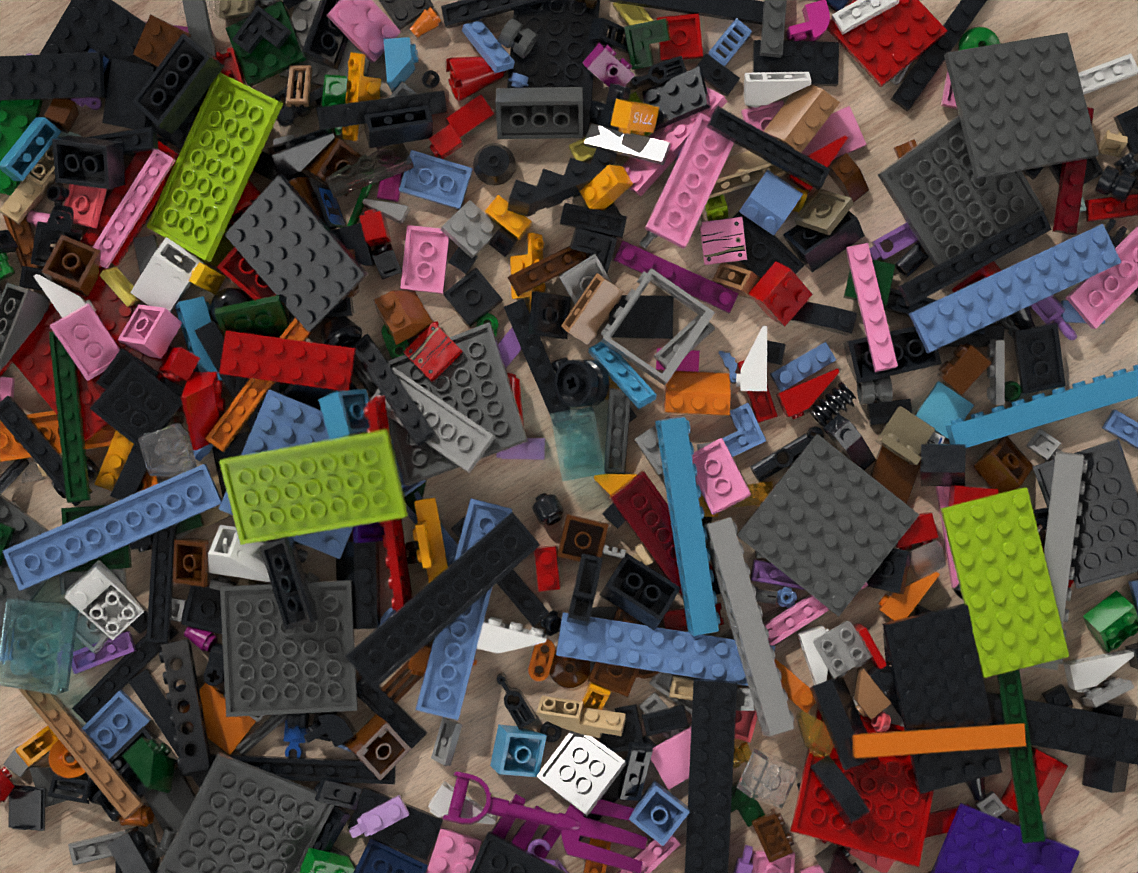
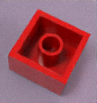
[748,261,813,326]

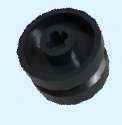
[554,359,610,407]

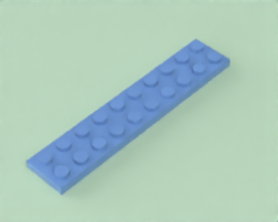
[909,224,1122,353]
[3,464,222,591]
[416,498,512,720]
[556,612,775,686]

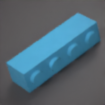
[175,296,223,382]

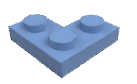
[723,403,766,457]

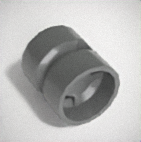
[498,18,538,58]
[857,376,893,405]

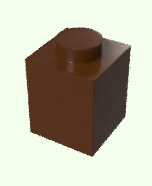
[44,99,79,134]

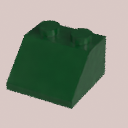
[123,737,175,793]

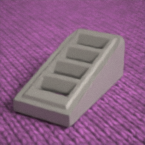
[362,199,410,224]

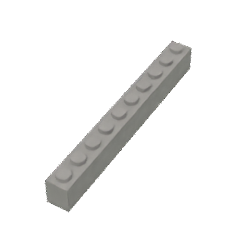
[1032,451,1087,670]
[703,517,794,736]

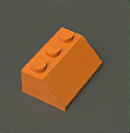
[664,371,731,416]

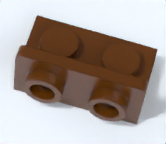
[751,808,794,863]

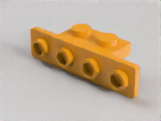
[342,52,381,141]
[510,233,546,310]
[413,497,448,583]

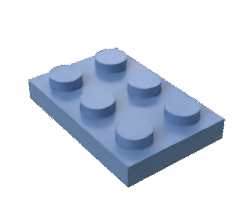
[399,150,473,210]
[82,689,152,760]

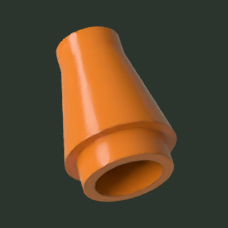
[410,7,442,38]
[119,805,154,827]

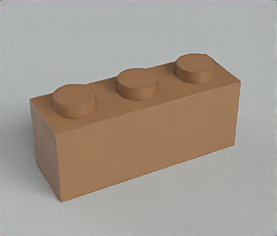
[561,273,624,345]

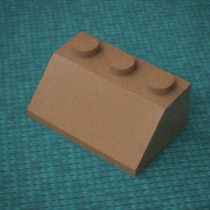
[763,84,840,153]

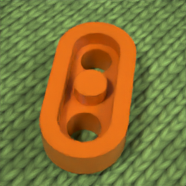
[528,638,555,681]

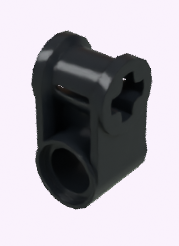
[204,642,224,686]

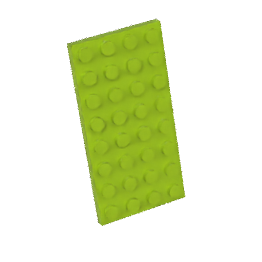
[146,73,283,262]
[219,429,408,545]
[940,487,1069,678]

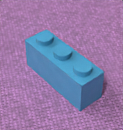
[0,117,62,181]

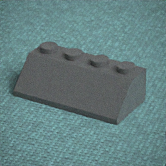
[496,87,583,139]

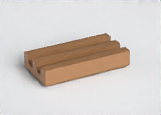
[286,65,312,107]

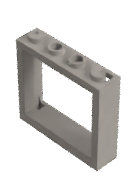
[601,268,715,385]

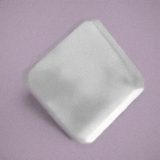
[910,540,946,578]

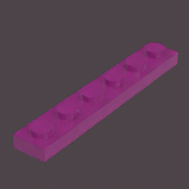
[614,241,739,313]

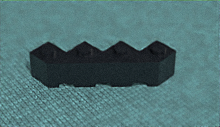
[507,147,617,217]

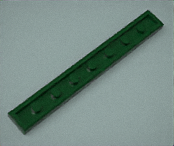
[49,332,91,503]
[997,669,1046,843]

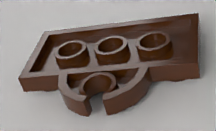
[588,607,660,697]

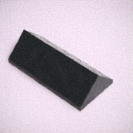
[302,0,349,70]
[260,537,318,630]
[1082,702,1138,793]

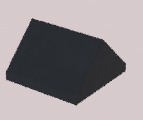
[920,444,966,487]

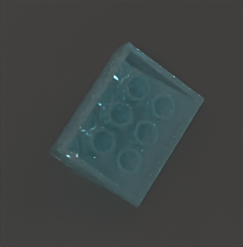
[0,598,79,695]

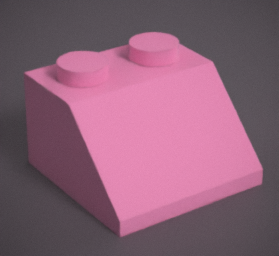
[118,304,182,359]

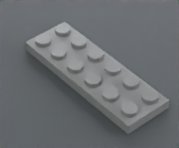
[370,367,495,473]

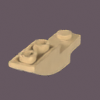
[0,144,55,224]
[536,696,626,738]

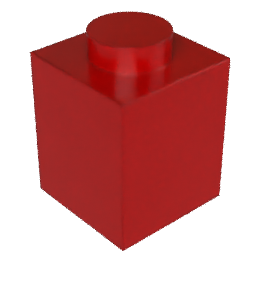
[429,124,463,159]

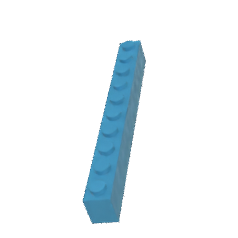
[945,364,1138,448]
[655,417,720,636]

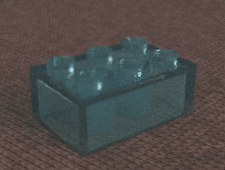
[550,406,605,481]

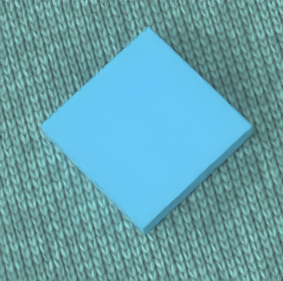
[915,381,974,440]

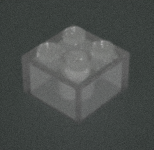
[736,748,800,809]

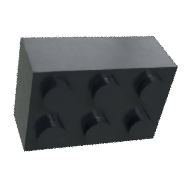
[52,135,125,189]
[600,553,681,630]

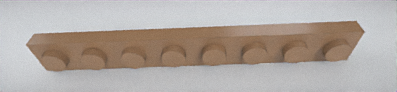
[19,675,144,819]

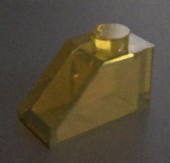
[732,481,773,507]
[796,711,834,758]

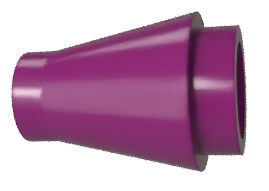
[184,626,218,652]

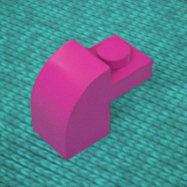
[786,0,830,41]

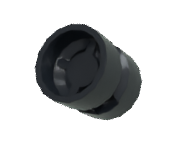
[1095,165,1137,203]

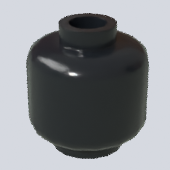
[532,493,564,526]

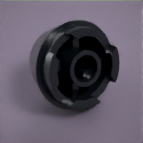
[473,143,516,186]
[321,316,362,348]

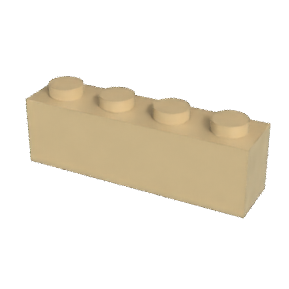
[708,151,788,199]

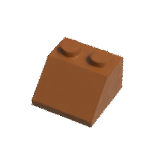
[374,290,433,345]

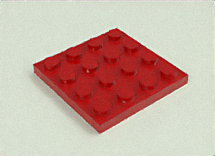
[827,0,947,88]

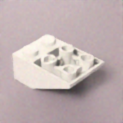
[130,237,203,312]
[208,525,270,582]
[65,560,144,640]
[477,616,547,654]

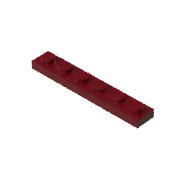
[1053,107,1094,235]

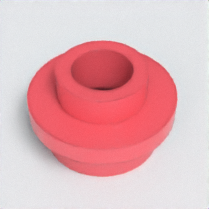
[872,711,891,732]

